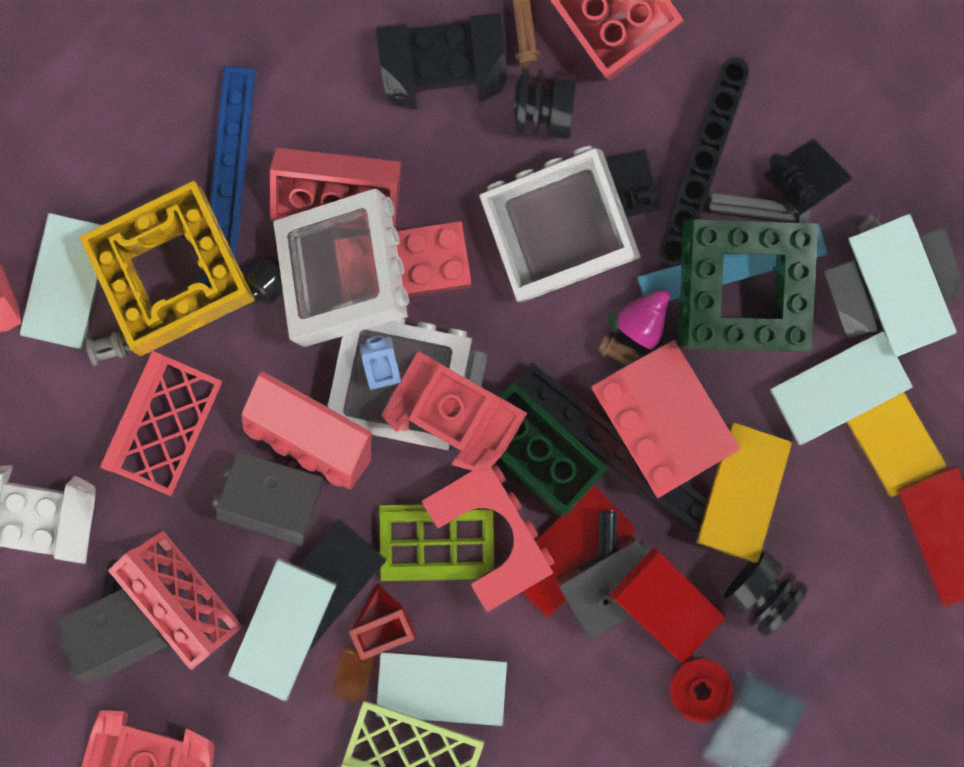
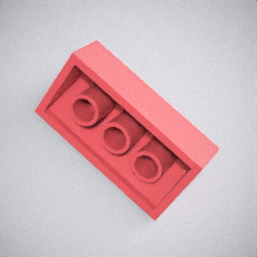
[270,148,401,232]
[242,371,372,490]

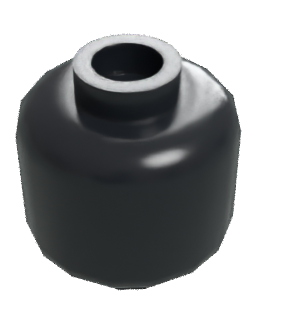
[244,257,283,304]

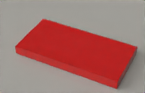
[896,466,964,608]
[522,485,637,618]
[609,547,726,664]

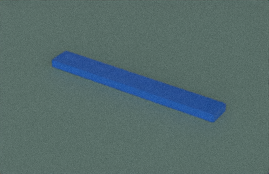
[201,66,256,317]

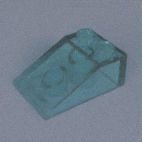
[701,671,807,767]

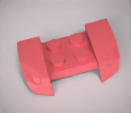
[381,351,527,472]
[82,710,215,767]

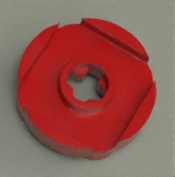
[669,658,734,723]

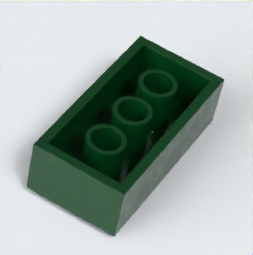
[497,382,608,519]

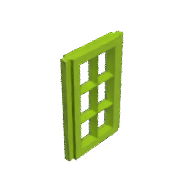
[379,504,494,581]

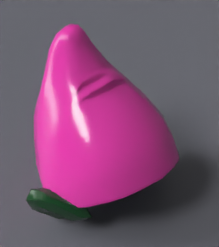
[608,290,671,351]

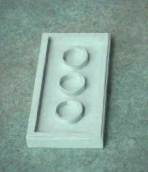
[20,213,102,350]
[848,214,957,357]
[769,331,913,445]
[228,558,337,701]
[376,652,507,726]

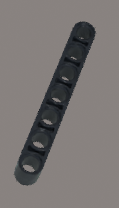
[657,57,749,267]

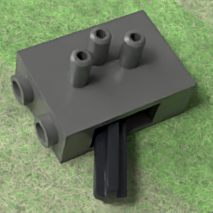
[555,509,650,640]

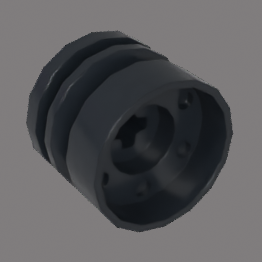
[513,67,576,140]
[722,550,808,637]

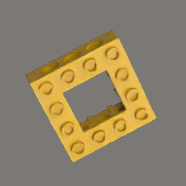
[79,180,255,356]

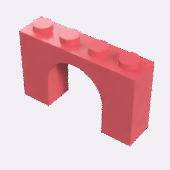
[422,464,555,612]

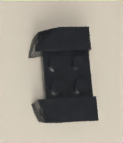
[376,13,506,110]

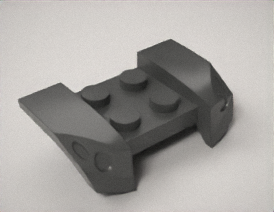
[823,227,961,337]

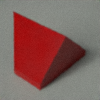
[349,583,417,661]

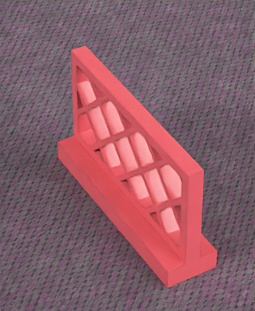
[100,351,223,496]
[108,531,243,670]

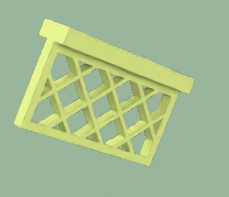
[341,700,484,767]

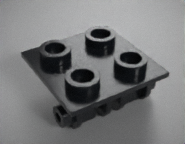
[764,139,853,215]
[586,149,660,224]

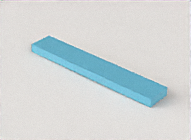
[637,224,827,301]

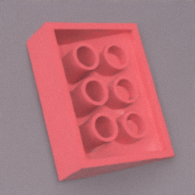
[551,0,684,81]
[591,340,740,498]

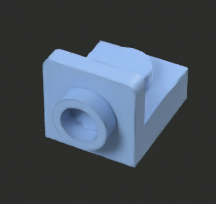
[360,336,401,390]

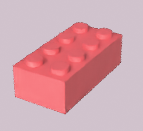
[336,221,472,306]

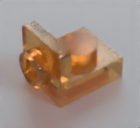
[334,648,374,702]

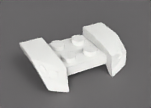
[0,465,95,564]

